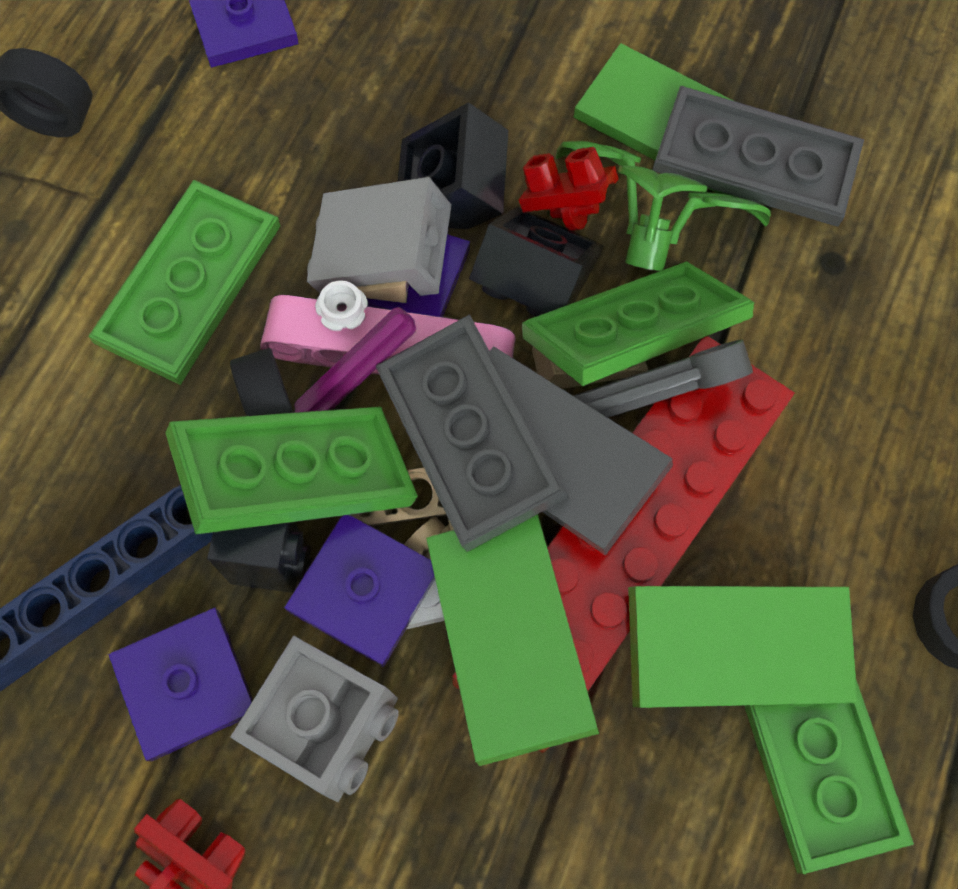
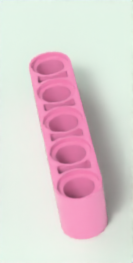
[260,295,516,375]

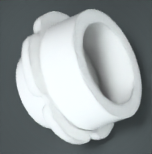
[315,281,368,331]

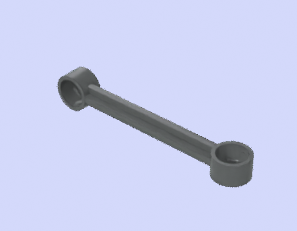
[573,339,753,418]

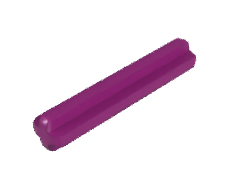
[294,307,417,413]

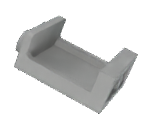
[307,177,451,296]

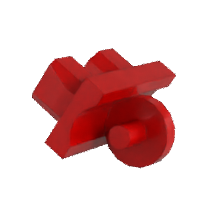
[518,147,619,231]
[134,799,245,889]

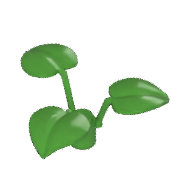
[556,141,771,271]

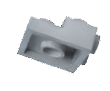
[230,636,398,802]

